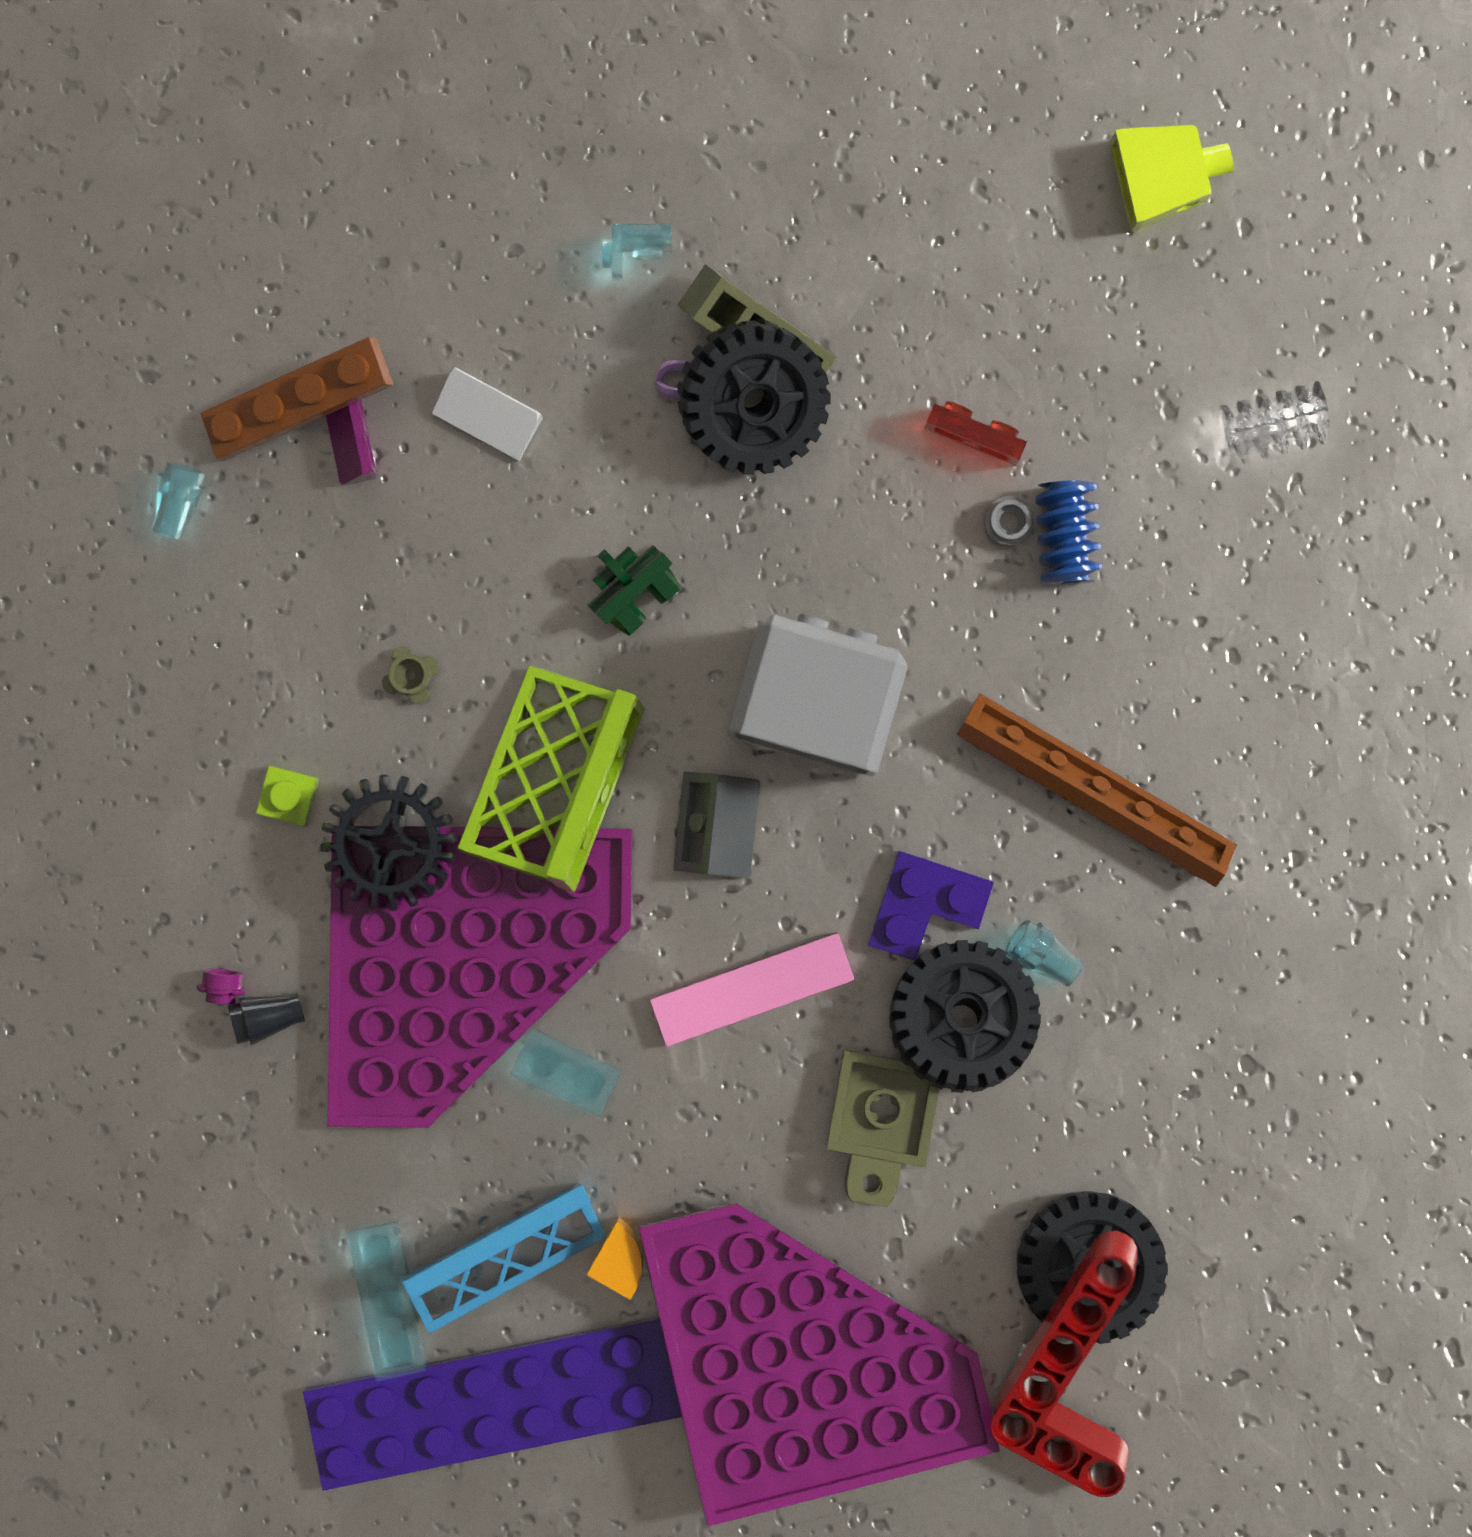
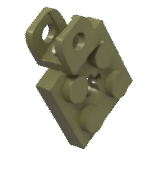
[826,1050,939,1207]

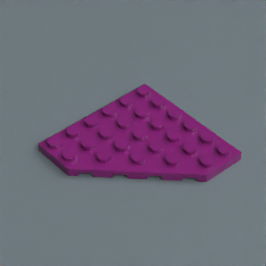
[327,826,633,1128]
[638,1202,1000,1526]

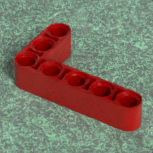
[990,1231,1138,1497]

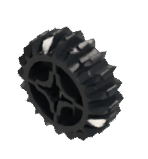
[320,775,458,911]

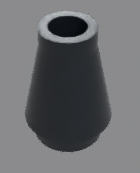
[228,993,305,1046]

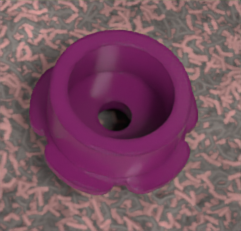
[196,969,246,1004]

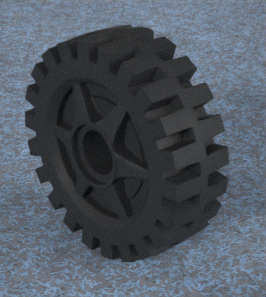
[677,320,831,475]
[889,940,1041,1093]
[1016,1191,1168,1344]

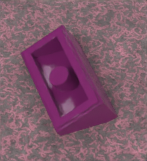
[326,400,377,485]

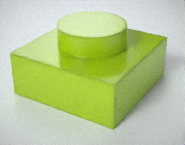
[256,765,319,826]

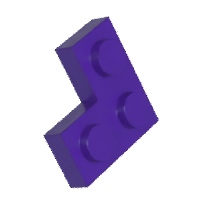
[868,851,994,961]

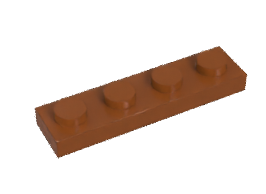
[200,337,394,460]

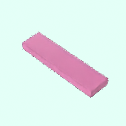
[650,932,855,1047]

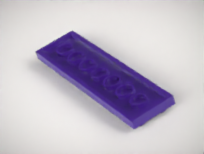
[303,1317,681,1491]

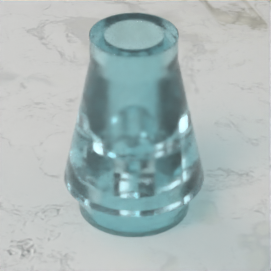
[152,462,207,539]
[1006,920,1083,987]

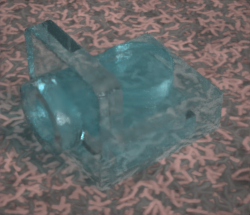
[602,224,673,281]

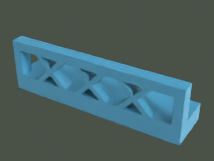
[400,1183,607,1334]

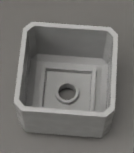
[728,614,908,777]

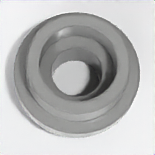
[984,496,1034,546]

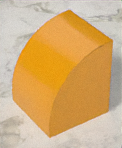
[587,1216,643,1300]

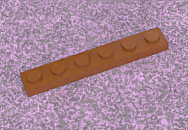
[956,693,1237,887]

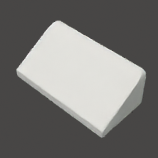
[432,367,543,461]

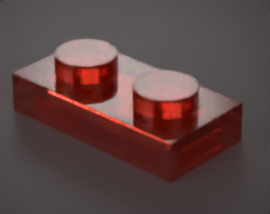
[924,401,1027,466]

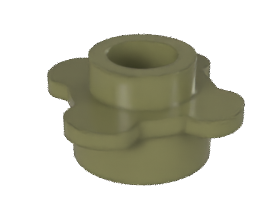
[382,647,439,704]

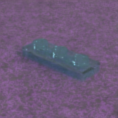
[347,1221,427,1381]

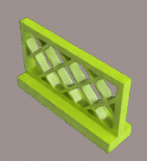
[458,665,645,893]

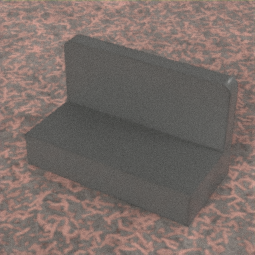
[673,771,760,878]

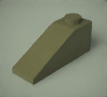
[677,264,837,373]

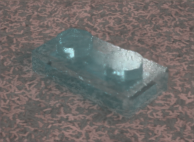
[510,1028,622,1117]

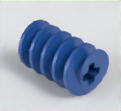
[1035,480,1103,585]

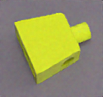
[1110,125,1234,232]

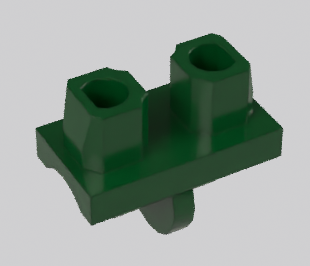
[587,545,681,636]

